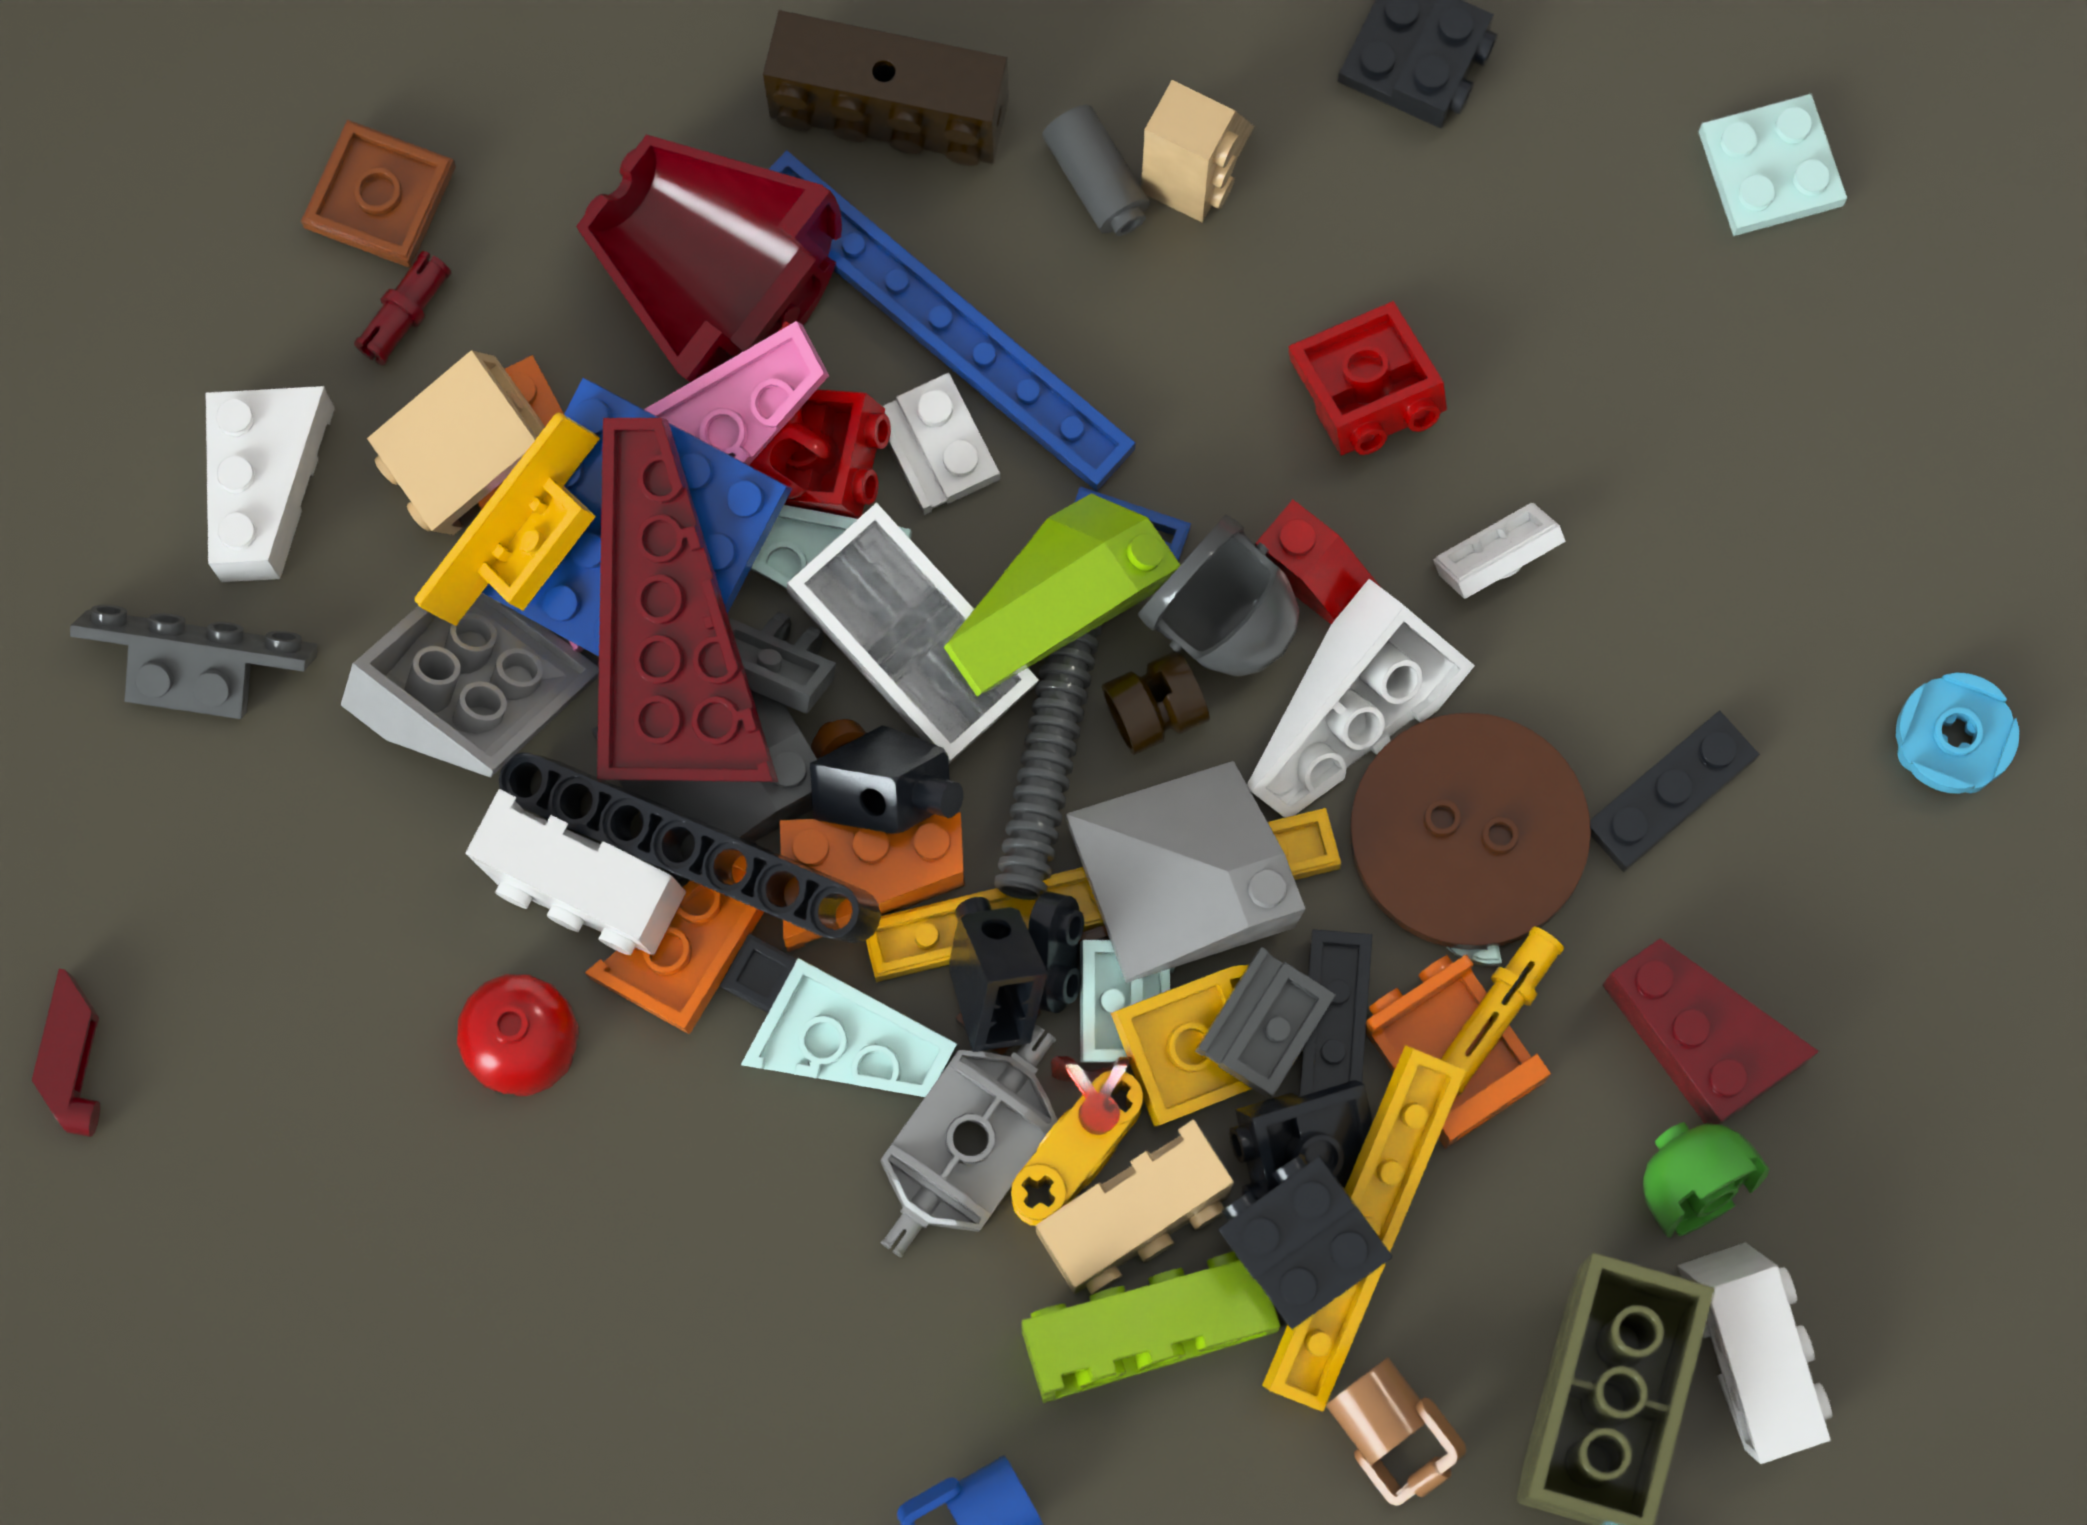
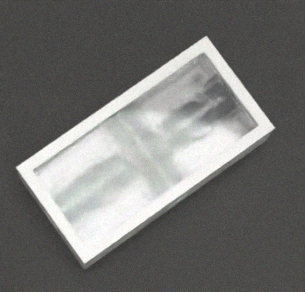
[787,502,1039,764]

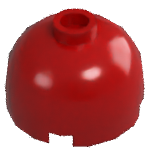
[457,974,579,1096]

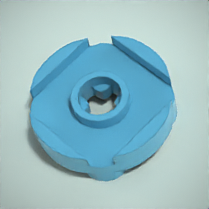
[1896,672,2019,794]

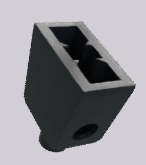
[810,725,963,834]
[949,897,1047,1052]

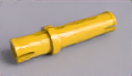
[1440,927,1565,1095]

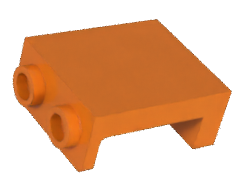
[1366,954,1551,1149]

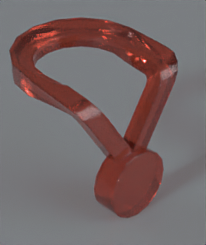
[1050,1056,1132,1135]

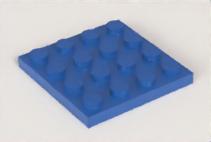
[482,378,792,656]

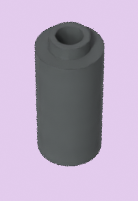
[1042,105,1150,236]

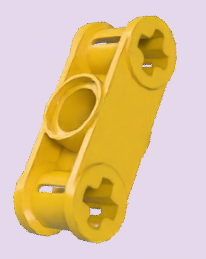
[1011,1070,1143,1226]

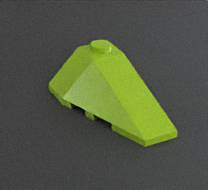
[943,493,1180,697]

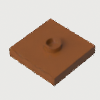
[301,120,456,268]

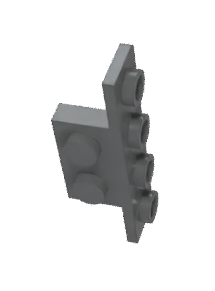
[70,605,318,719]

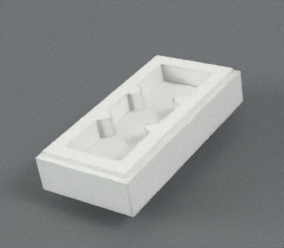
[1433,503,1566,599]

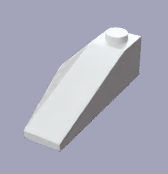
[1247,579,1475,818]

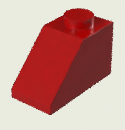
[1255,499,1380,624]

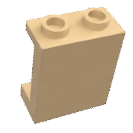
[367,350,545,535]

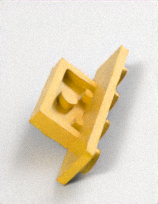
[415,412,600,626]

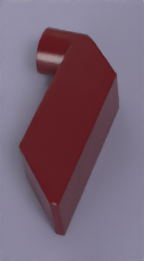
[32,969,100,1137]

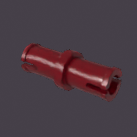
[354,251,452,365]

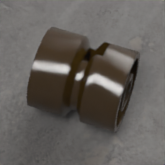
[1102,651,1210,755]

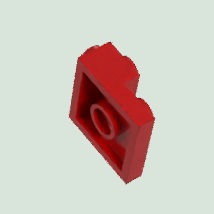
[1288,301,1447,456]
[784,389,891,519]

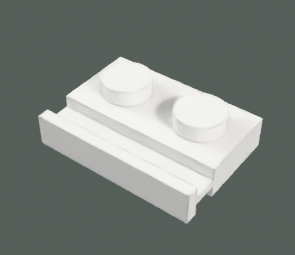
[883,372,1000,515]

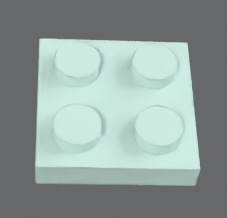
[1698,94,1847,236]

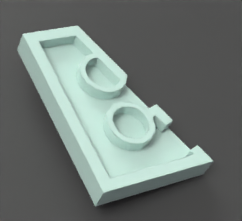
[741,958,959,1097]

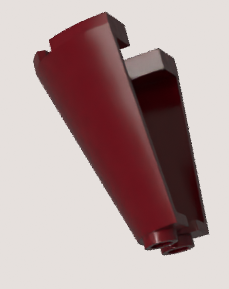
[576,134,842,382]

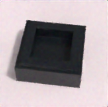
[720,933,797,1013]

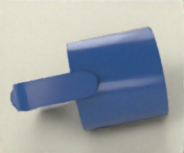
[897,1455,1044,1525]

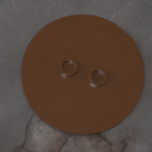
[1350,713,1591,950]

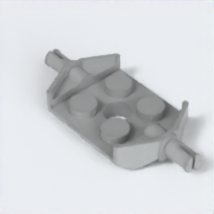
[880,1025,1058,1258]

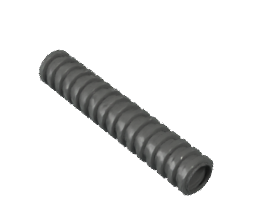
[994,625,1102,900]

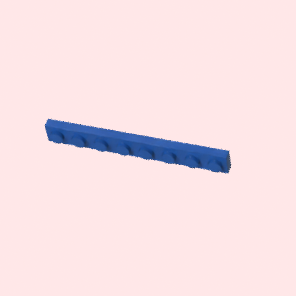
[769,150,1136,492]

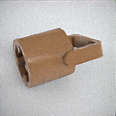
[1326,1357,1466,1505]

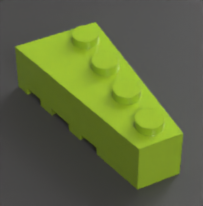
[1021,1251,1280,1403]

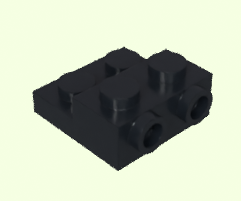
[1338,0,1498,129]
[1229,1080,1373,1199]
[1218,1153,1393,1329]

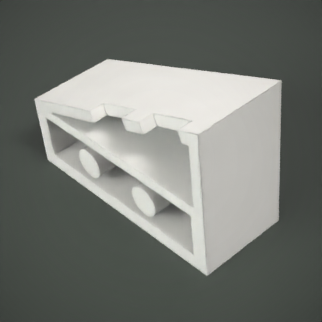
[206,386,335,582]
[465,789,686,956]
[1677,1242,1832,1464]

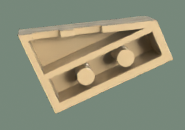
[1141,80,1254,222]
[1036,1119,1234,1295]

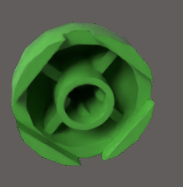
[1643,1122,1769,1238]

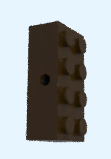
[763,10,1008,166]

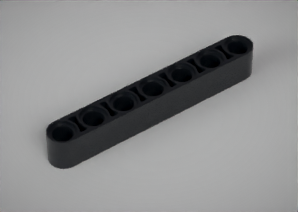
[499,752,881,943]

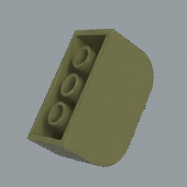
[1517,1253,1715,1525]

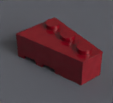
[1602,938,1819,1125]

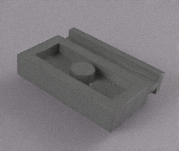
[1195,947,1336,1099]

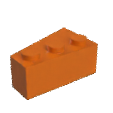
[780,812,965,952]

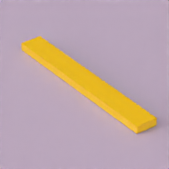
[866,808,1341,982]

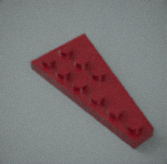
[597,418,778,782]

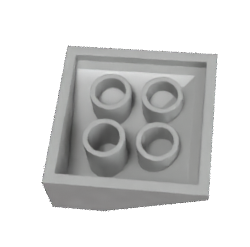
[341,593,599,778]
[1065,761,1306,983]

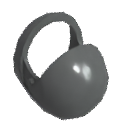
[1138,515,1300,677]

